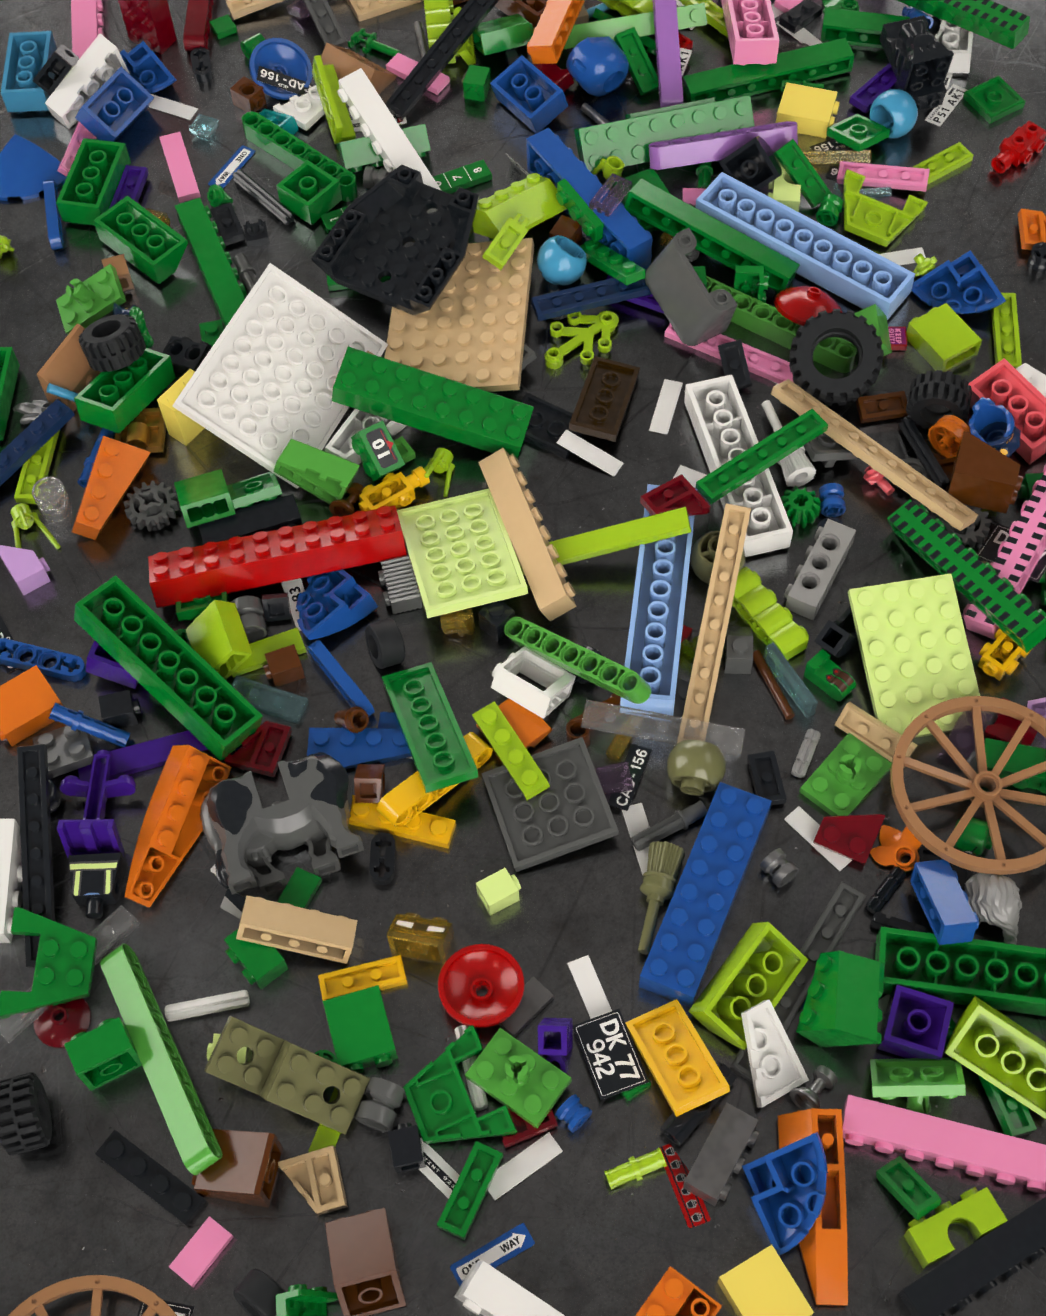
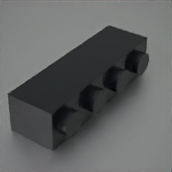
[198,494,303,544]

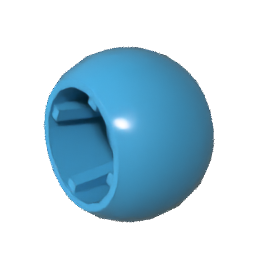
[870,89,918,139]
[537,235,587,285]

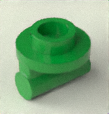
[207,184,233,207]

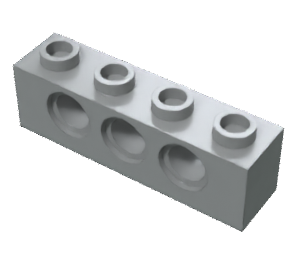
[784,519,856,620]

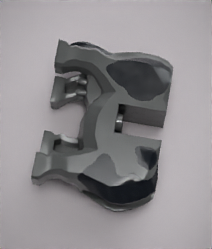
[200,752,365,896]

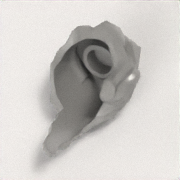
[964,873,1022,945]

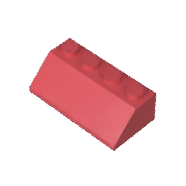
[968,358,1046,465]

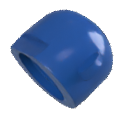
[566,37,629,97]

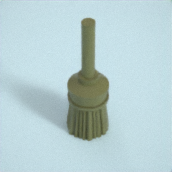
[638,841,685,954]

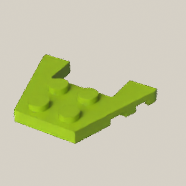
[844,169,928,247]

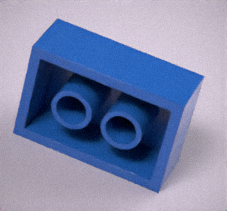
[490,55,568,133]
[75,67,154,142]

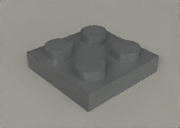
[32,726,94,779]

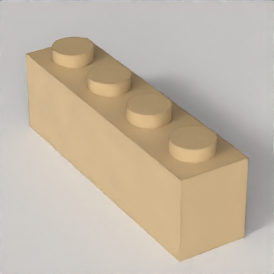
[236,895,358,964]

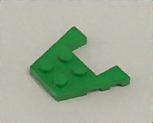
[0,907,98,1019]
[403,1025,518,1144]

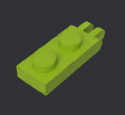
[482,212,530,270]

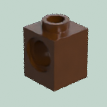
[230,76,266,112]
[354,764,386,803]

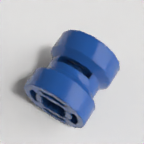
[819,483,846,517]

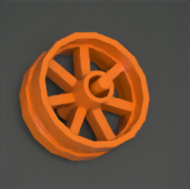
[928,415,971,459]

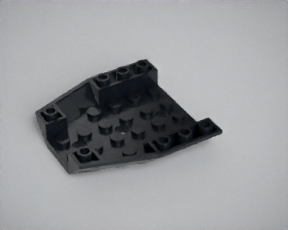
[311,164,479,315]

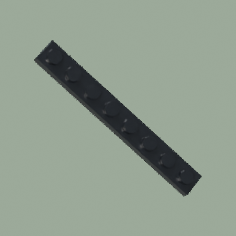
[385,0,499,120]
[17,744,55,968]

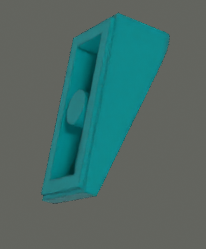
[259,109,299,135]

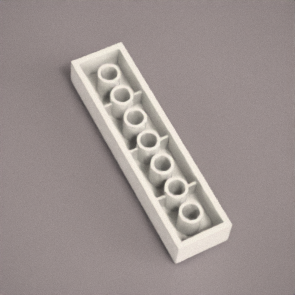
[684,375,793,557]

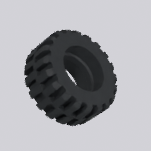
[789,309,884,406]

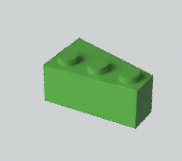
[273,439,360,504]

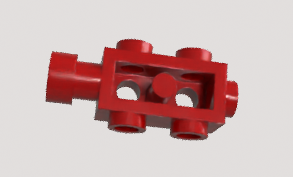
[991,121,1046,173]

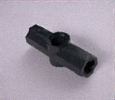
[660,1061,737,1146]

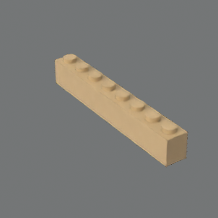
[478,448,577,621]

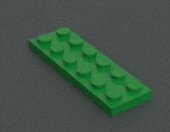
[382,662,479,793]

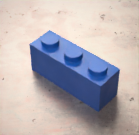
[910,859,979,945]

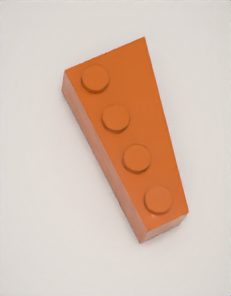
[71,436,151,540]

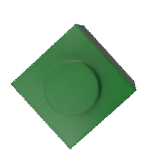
[463,65,491,102]

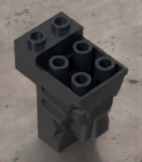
[879,15,954,110]

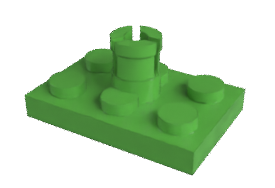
[56,264,126,335]
[799,733,891,816]
[465,1028,572,1129]
[870,1058,966,1114]

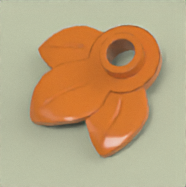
[870,825,922,872]

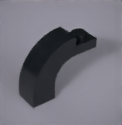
[814,582,871,658]

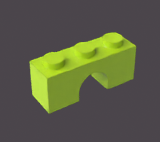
[903,1187,1008,1269]

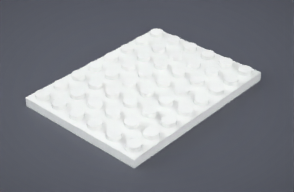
[172,263,388,489]

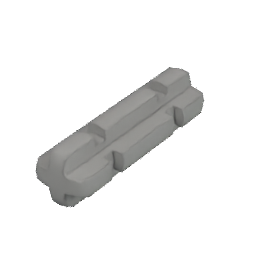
[791,729,821,779]

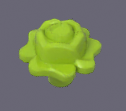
[0,235,15,259]
[913,253,937,277]

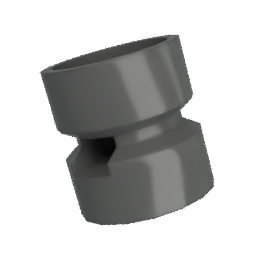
[231,596,267,643]
[355,1077,406,1132]

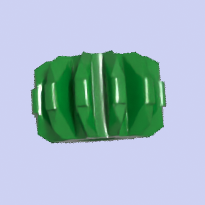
[781,485,821,529]

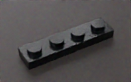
[95,1130,207,1227]

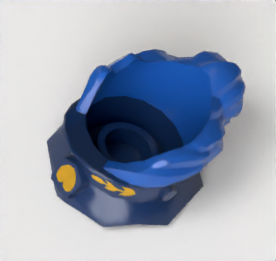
[969,397,1021,457]

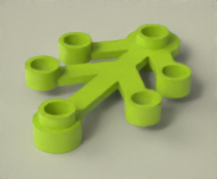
[545,311,619,369]

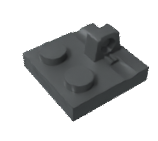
[804,433,857,468]

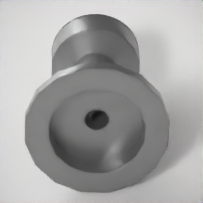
[790,1065,838,1110]

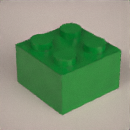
[276,160,342,225]
[64,1017,142,1091]

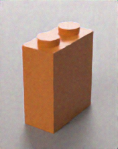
[0,665,63,747]

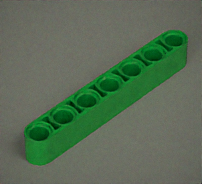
[241,111,358,202]

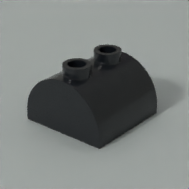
[719,136,782,191]

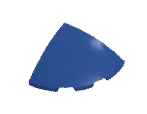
[120,41,177,93]
[0,134,67,201]
[911,250,1006,314]
[296,569,378,640]
[742,1132,827,1256]

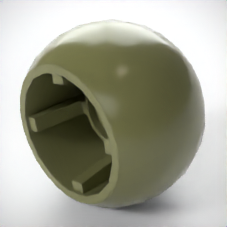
[690,530,746,584]
[667,740,726,796]

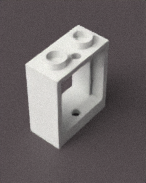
[491,647,576,719]

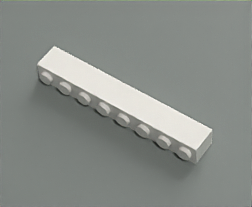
[337,68,441,213]

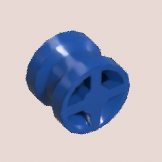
[555,1094,592,1133]

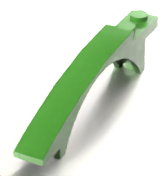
[564,3,707,49]

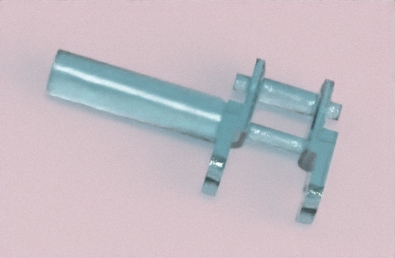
[833,183,892,202]

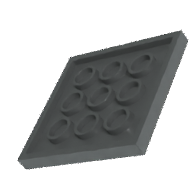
[481,737,619,872]

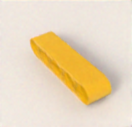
[377,732,493,828]

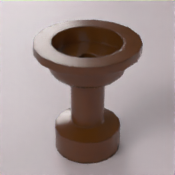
[329,483,365,517]

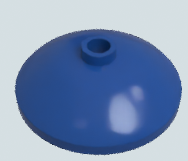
[249,38,312,100]

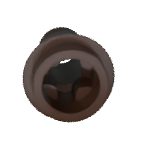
[334,706,369,733]

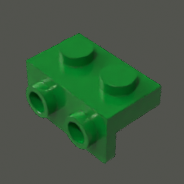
[733,265,768,303]
[275,1284,338,1316]

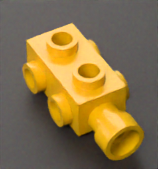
[358,466,430,511]
[978,628,1033,681]

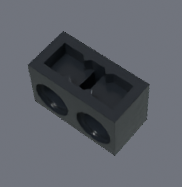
[162,336,212,375]

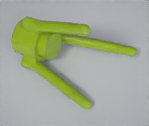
[591,156,625,190]
[414,448,455,497]
[11,503,61,549]

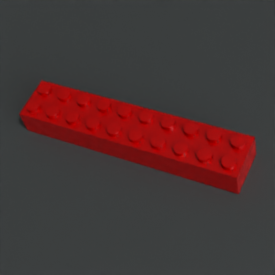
[148,505,407,608]

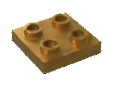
[115,408,166,453]

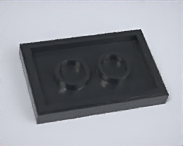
[521,393,583,459]

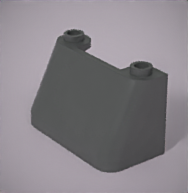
[644,228,737,346]

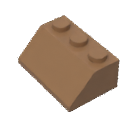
[321,43,397,94]
[37,324,101,412]

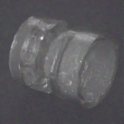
[32,477,72,522]

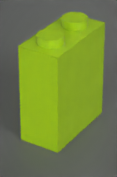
[906,303,982,372]
[185,600,253,680]

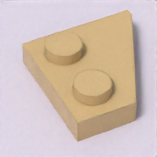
[278,1145,348,1215]

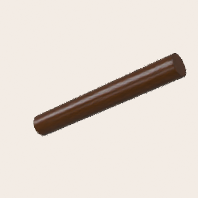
[753,650,795,720]

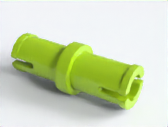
[604,1148,667,1190]

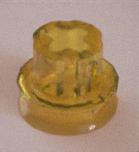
[440,608,475,637]

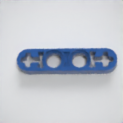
[43,180,64,250]
[0,638,87,682]
[307,640,375,717]

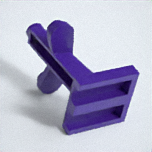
[57,750,136,858]

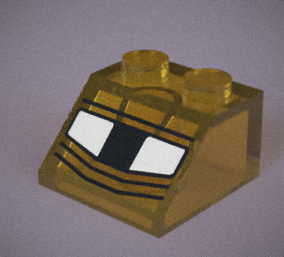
[387,912,454,964]

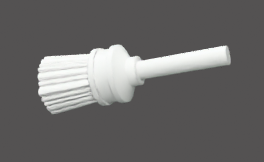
[762,400,816,487]

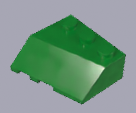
[796,951,884,1047]

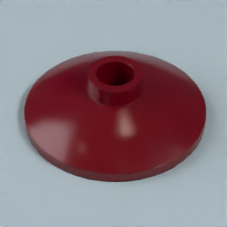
[33,998,91,1048]

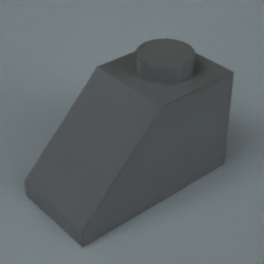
[724,626,753,674]

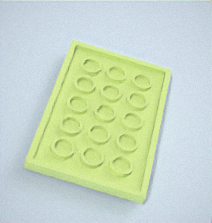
[397,488,528,618]
[848,574,987,738]

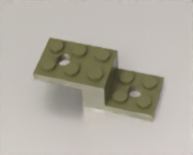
[204,1016,370,1135]

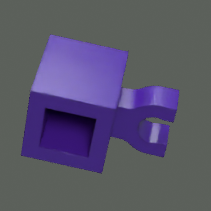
[538,1018,573,1073]

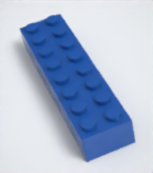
[526,127,653,270]
[639,782,772,1008]

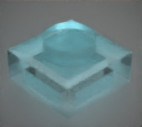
[189,114,219,140]

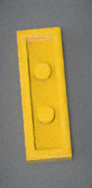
[318,955,407,1001]

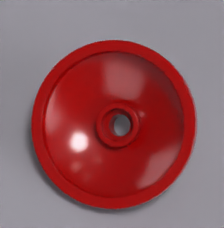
[774,286,843,326]
[438,944,524,1028]

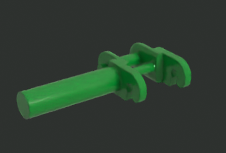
[348,28,401,57]

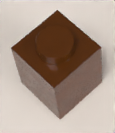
[549,215,582,244]
[263,644,305,687]

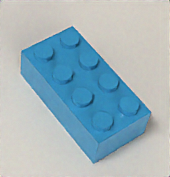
[1,31,57,112]

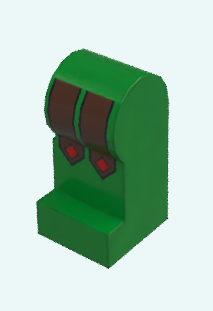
[804,649,856,701]

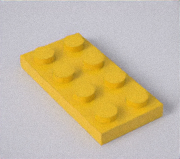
[625,999,730,1117]

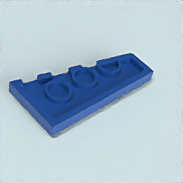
[307,728,412,769]

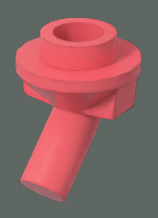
[863,466,895,496]

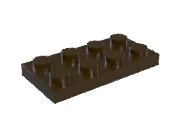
[569,356,640,442]

